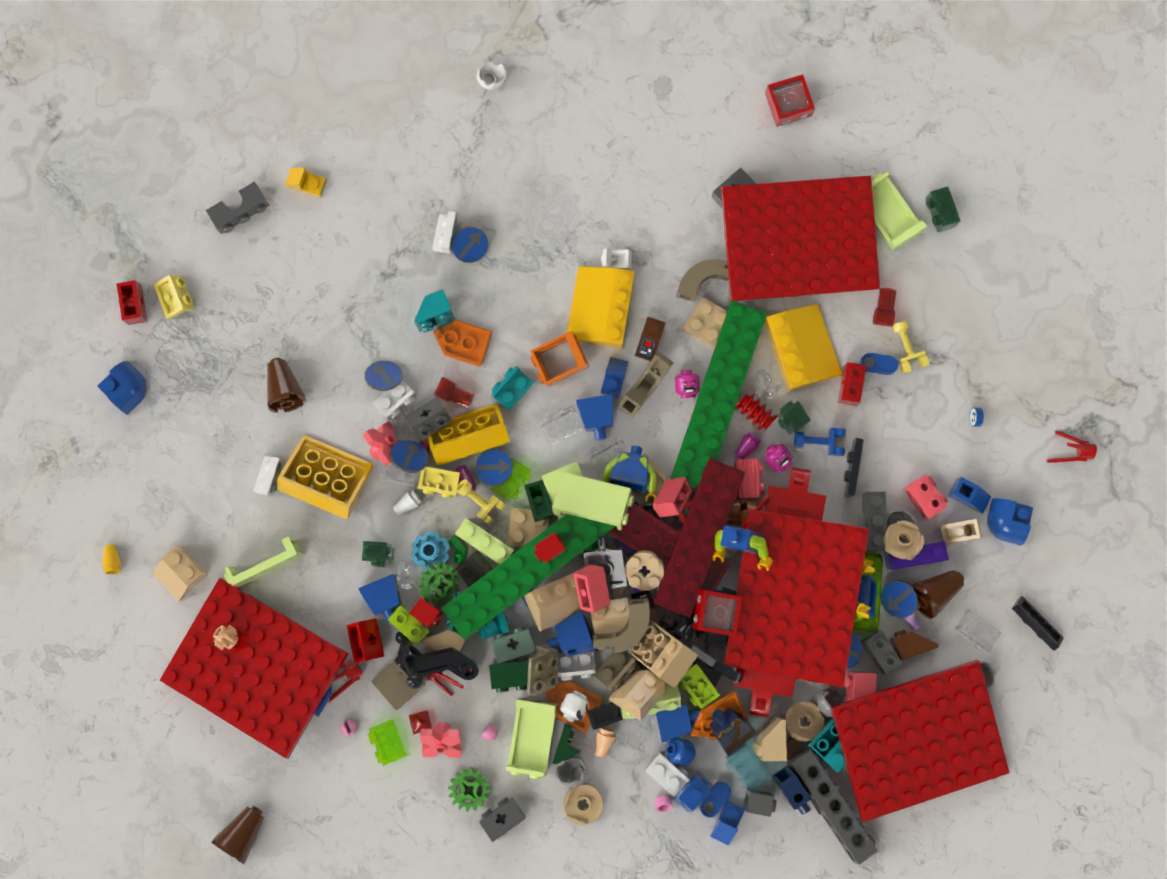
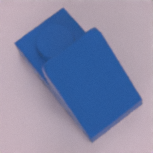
[600,357,628,398]
[710,801,745,845]

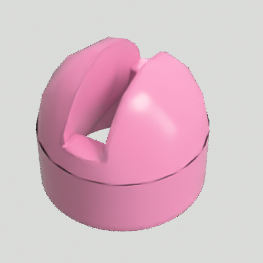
[341,719,357,736]
[481,723,498,741]
[655,795,672,812]

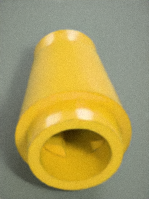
[102,545,122,575]

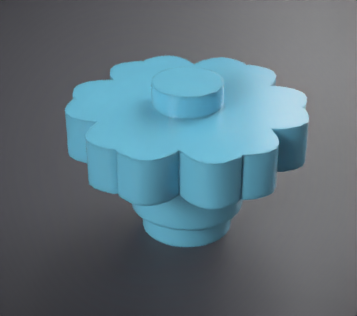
[411,531,450,570]

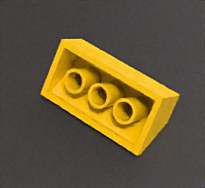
[428,403,510,466]

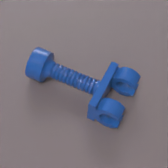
[794,428,846,456]

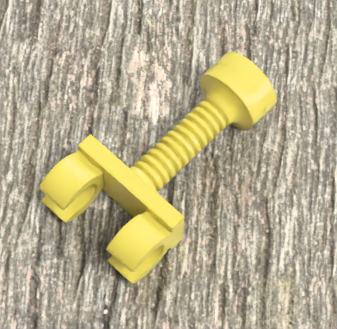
[892,321,929,374]
[456,479,506,526]

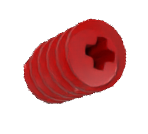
[735,393,778,432]

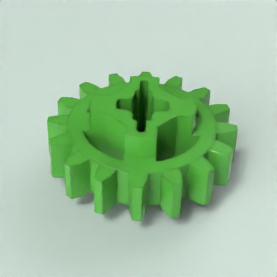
[417,562,460,605]
[448,767,491,812]

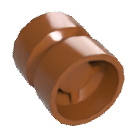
[727,499,756,525]

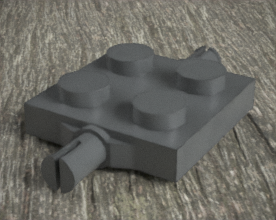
[583,536,628,600]

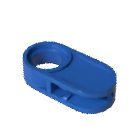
[860,353,899,375]
[700,782,731,818]

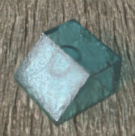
[725,744,772,790]

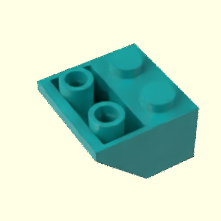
[414,289,455,332]
[808,718,846,773]

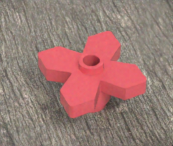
[363,422,399,466]
[420,722,462,758]

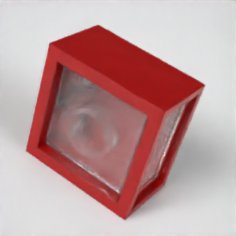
[765,74,815,127]
[692,589,743,636]

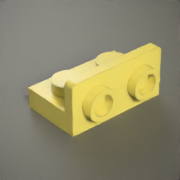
[153,275,195,319]
[418,466,461,498]

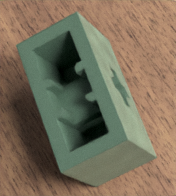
[491,626,536,664]

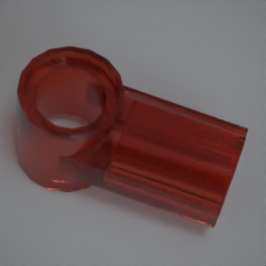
[873,288,896,327]
[433,377,475,409]

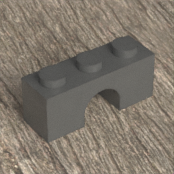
[206,181,270,234]
[862,491,887,551]

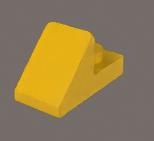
[285,168,327,197]

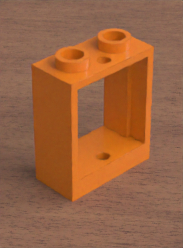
[530,331,590,387]

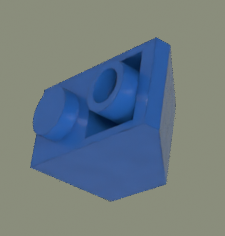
[948,477,991,514]

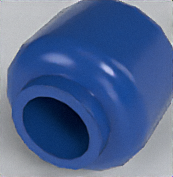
[666,738,696,765]

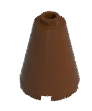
[267,358,306,413]
[912,570,964,619]
[211,805,264,864]

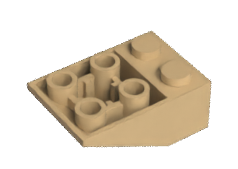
[629,620,698,688]

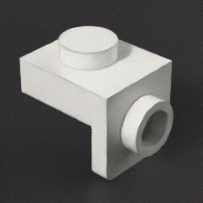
[601,248,632,270]

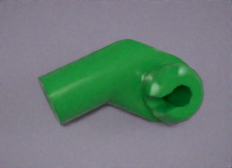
[448,535,467,564]

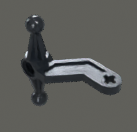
[652,604,744,684]
[395,631,479,689]

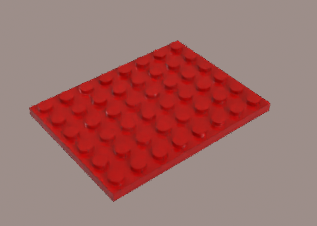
[721,175,880,302]
[724,509,869,687]
[160,578,349,759]
[830,660,1010,822]

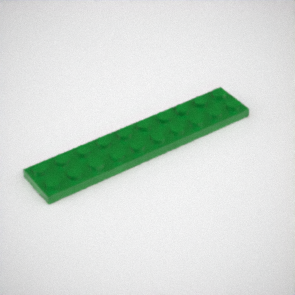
[670,301,767,490]
[441,514,616,640]

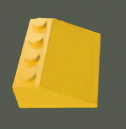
[567,267,635,349]
[764,304,842,392]
[277,435,373,520]

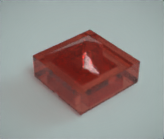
[408,710,433,735]

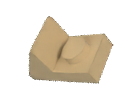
[941,519,982,544]

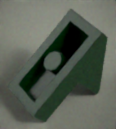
[524,480,553,522]
[552,724,581,764]

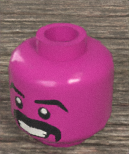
[675,370,700,398]
[764,443,793,472]

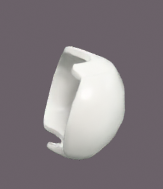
[477,61,507,90]

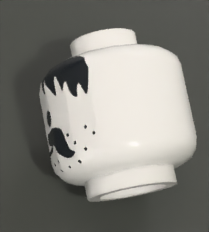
[560,691,589,722]

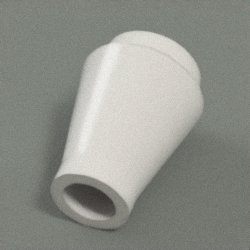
[393,489,423,516]

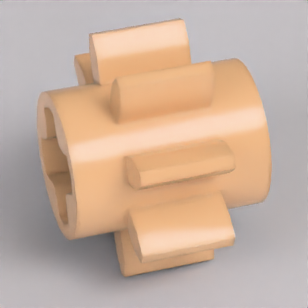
[213,625,238,650]

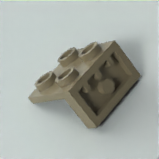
[527,644,559,696]
[594,651,637,691]
[372,658,426,710]

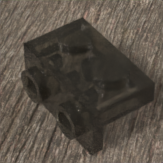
[455,550,493,587]

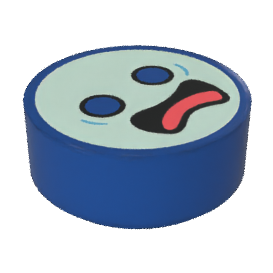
[970,407,984,427]

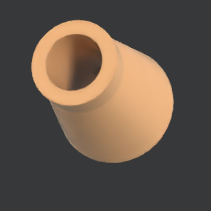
[595,727,616,758]

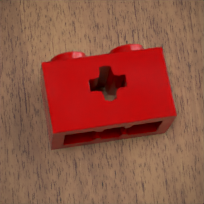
[116,280,147,325]
[838,362,866,406]
[534,533,567,563]
[409,598,443,628]
[346,618,385,664]

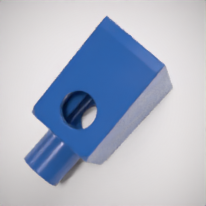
[576,394,613,441]
[358,574,402,623]
[547,611,597,656]
[656,703,700,743]
[673,770,712,812]

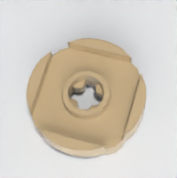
[883,521,924,560]
[625,550,665,591]
[785,701,825,742]
[563,784,603,825]

